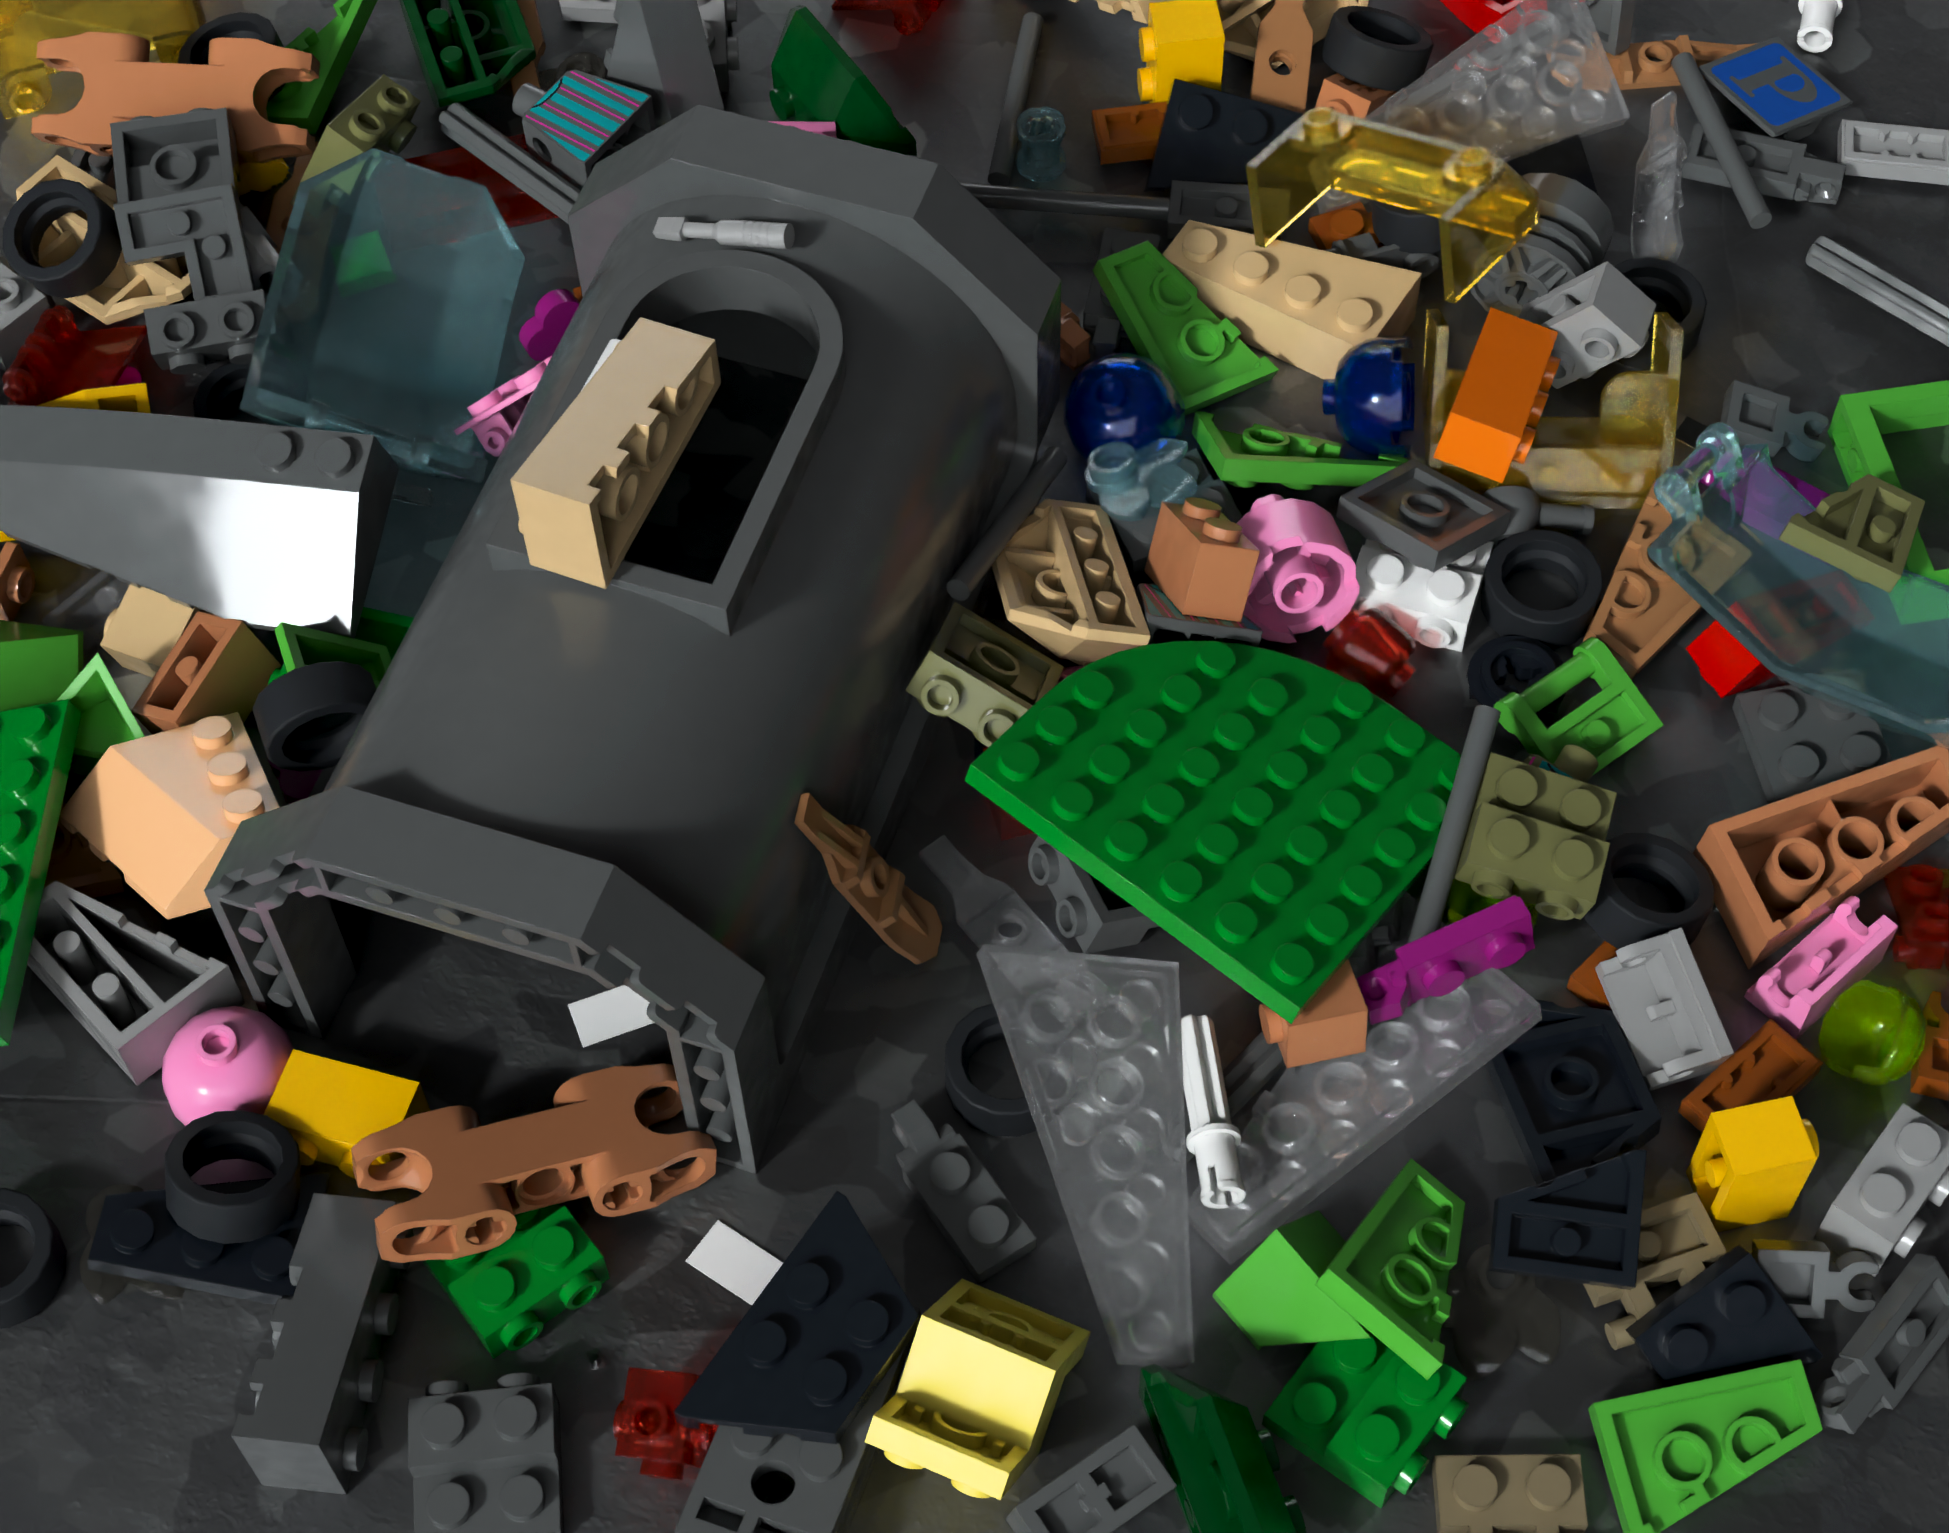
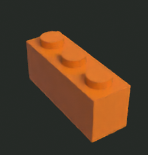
[1433,307,1561,483]

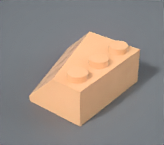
[59,712,280,920]

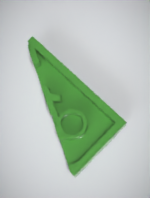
[266,0,378,134]
[1192,411,1409,490]

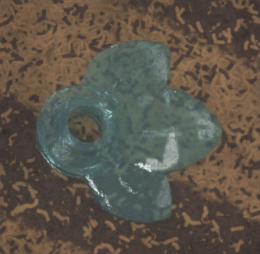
[1085,438,1198,521]

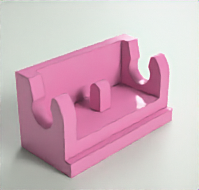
[1744,896,1898,1040]

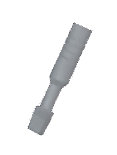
[653,217,795,249]

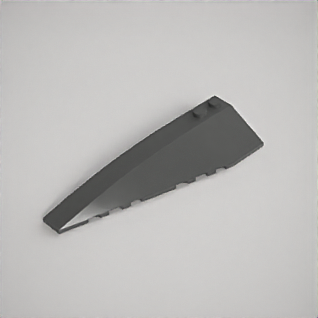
[0,405,399,639]

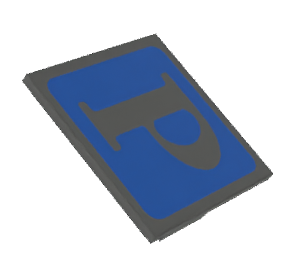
[1699,36,1853,142]

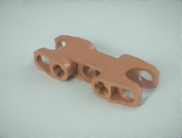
[31,32,320,163]
[351,1063,717,1263]

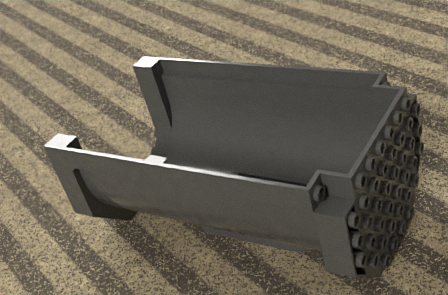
[204,105,1061,1174]

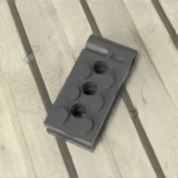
[674,1306,921,1533]

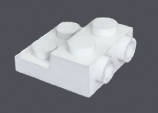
[1342,539,1494,652]

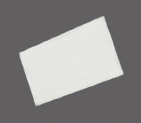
[568,985,655,1048]
[685,1220,783,1305]

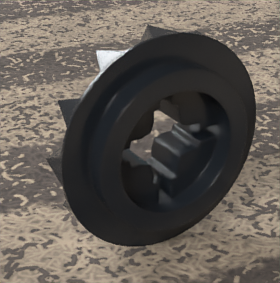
[1466,636,1566,720]

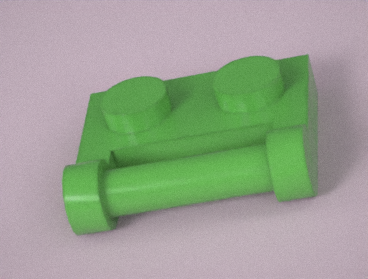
[1494,637,1664,776]

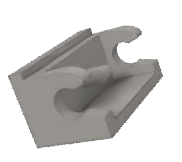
[1595,927,1734,1091]

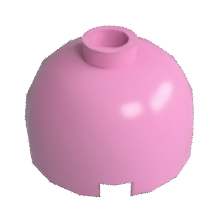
[162,1006,294,1126]

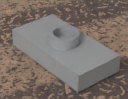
[1837,119,1949,186]

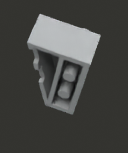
[27,880,245,1086]

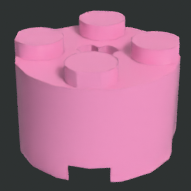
[1236,494,1360,643]

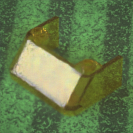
[1246,107,1540,303]
[1422,309,1684,509]

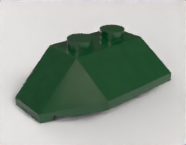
[399,0,537,108]
[769,5,917,157]
[1139,1364,1307,1533]

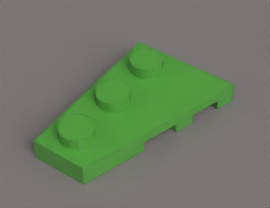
[1092,240,1279,420]
[1314,1158,1466,1380]
[1588,1359,1823,1533]

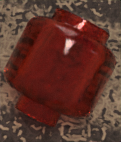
[1322,608,1417,698]

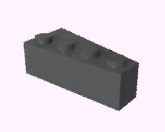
[231,1193,414,1495]

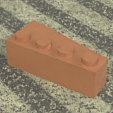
[1693,743,1949,970]

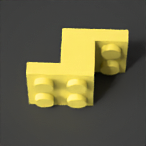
[865,1279,1091,1500]

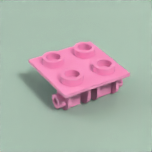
[454,356,552,457]

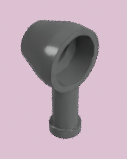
[1481,486,1595,549]

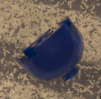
[1322,336,1416,457]
[1063,352,1185,475]

